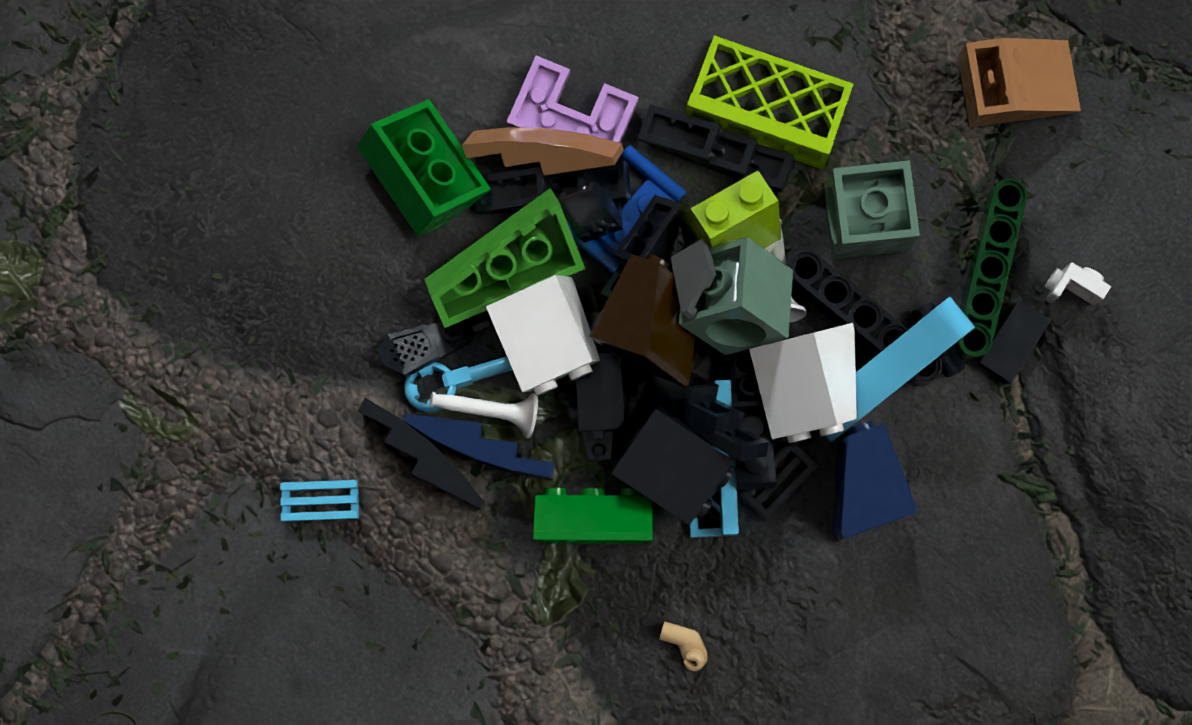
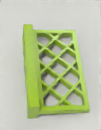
[685,35,853,170]

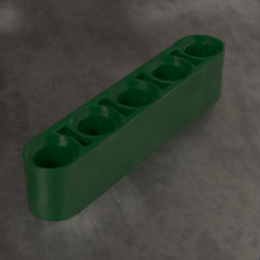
[954,179,1027,362]

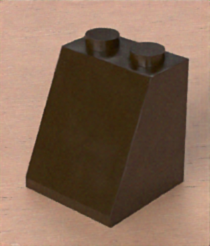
[589,254,695,388]

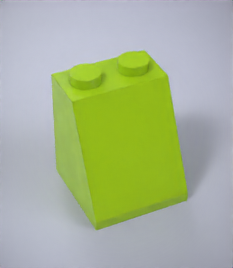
[681,171,781,249]

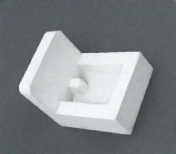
[1044,262,1111,306]

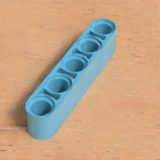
[825,297,975,442]

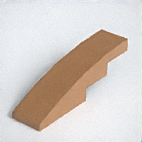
[462,127,624,175]

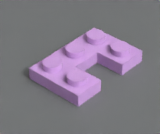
[507,56,639,143]

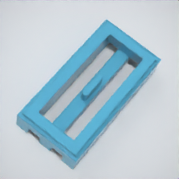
[280,480,359,522]

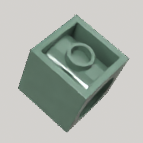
[824,160,920,259]
[679,236,793,355]

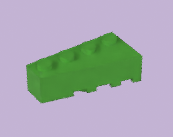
[424,188,585,328]

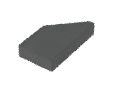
[670,239,716,319]

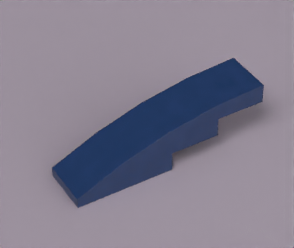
[404,413,555,481]

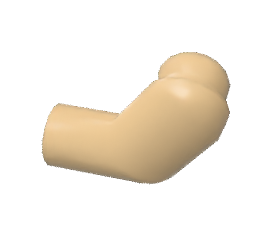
[659,621,708,671]

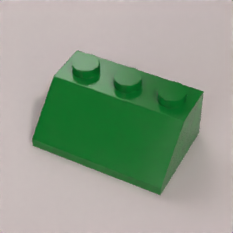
[356,99,491,237]
[533,488,653,544]

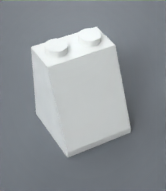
[486,275,600,396]
[749,323,857,443]

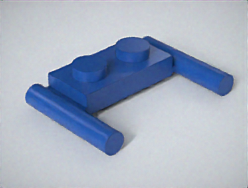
[566,145,687,274]

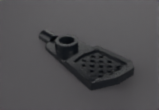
[378,314,491,378]

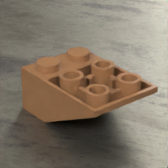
[958,38,1081,128]

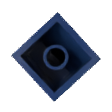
[832,420,918,543]

